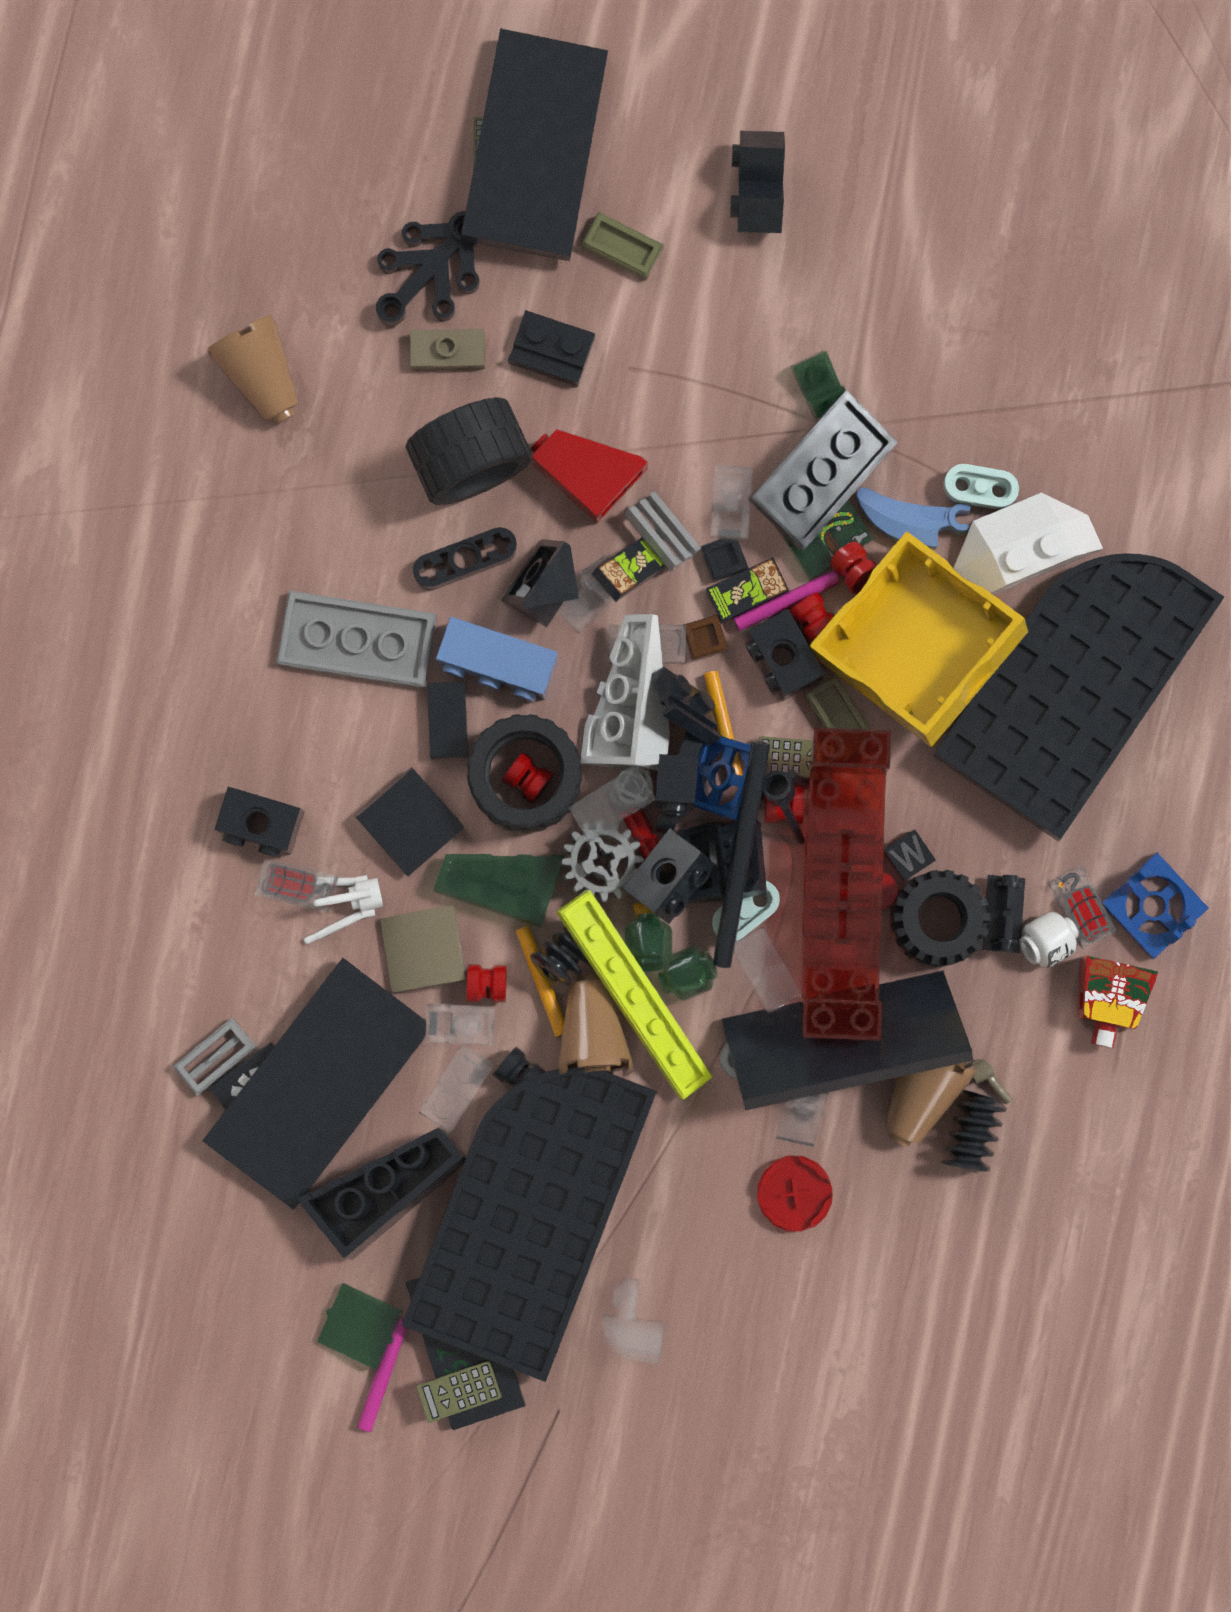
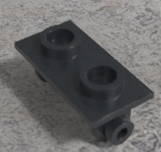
[982,875,1025,953]

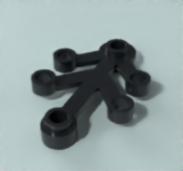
[376,211,480,326]

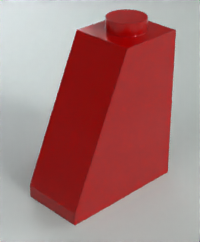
[531,429,648,523]

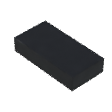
[427,681,468,759]

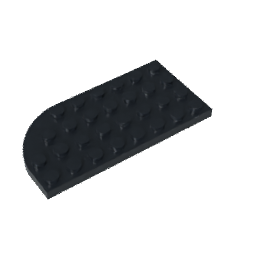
[933,553,1224,841]
[401,1067,657,1382]

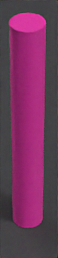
[733,570,840,632]
[357,1316,407,1432]

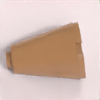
[207,315,299,424]
[557,974,633,1077]
[885,1062,976,1147]

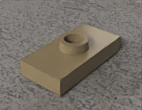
[410,329,485,370]

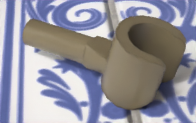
[966,1059,1013,1104]

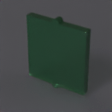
[317,1283,403,1370]

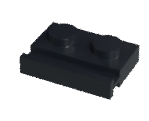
[508,310,596,387]
[652,666,721,746]

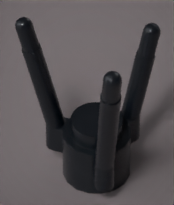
[760,769,815,844]

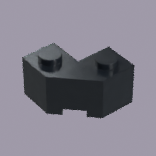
[730,130,785,233]

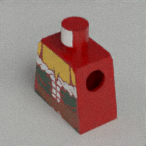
[1078,956,1158,1048]

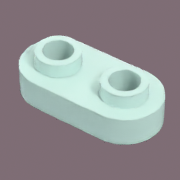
[943,464,1019,510]
[712,881,780,942]

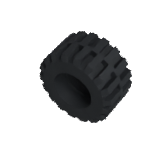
[890,870,990,967]

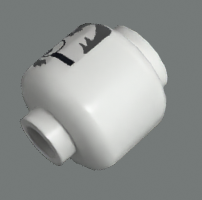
[1019,912,1079,968]

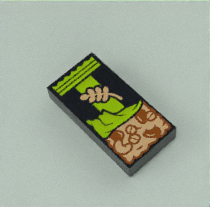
[592,537,667,602]
[705,557,789,624]

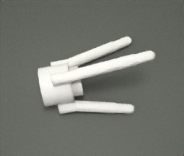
[303,875,383,944]

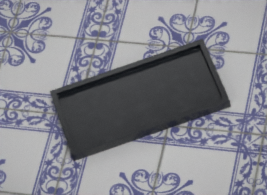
[461,28,608,261]
[202,957,433,1210]
[722,970,973,1111]

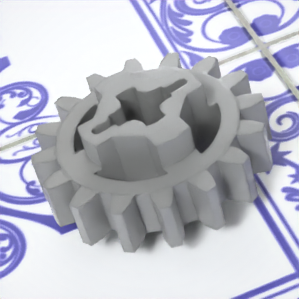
[560,820,644,903]

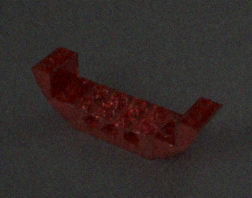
[801,727,891,1041]

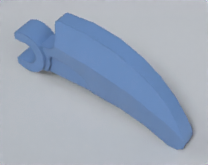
[856,487,971,549]

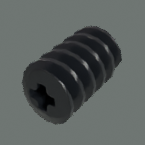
[530,925,591,986]
[941,1090,1007,1173]

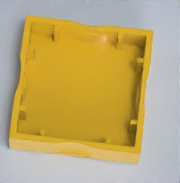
[810,531,1028,747]

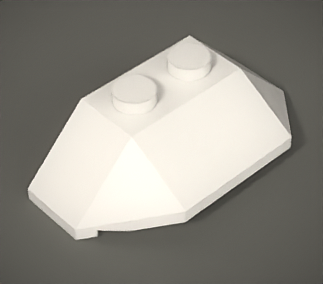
[953,492,1103,595]

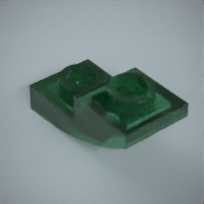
[790,350,845,421]

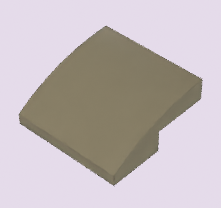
[380,905,466,993]

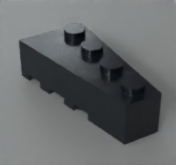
[297,1127,467,1260]

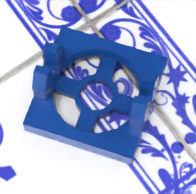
[694,736,751,821]
[1100,852,1209,959]

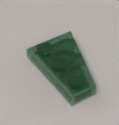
[434,854,565,928]

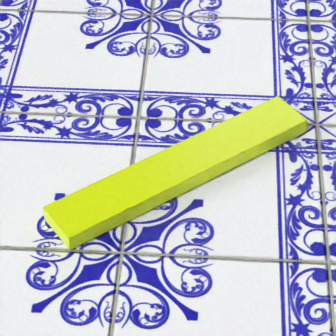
[556,890,713,1100]

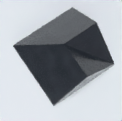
[501,539,579,628]

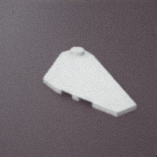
[580,614,670,771]

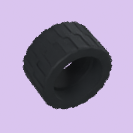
[405,397,533,505]
[467,714,582,833]

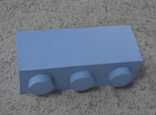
[436,617,559,702]

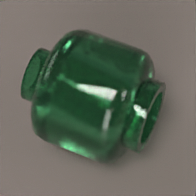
[624,913,673,972]
[659,945,718,1001]

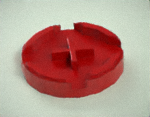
[757,1155,833,1232]

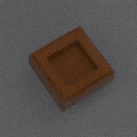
[682,614,729,662]

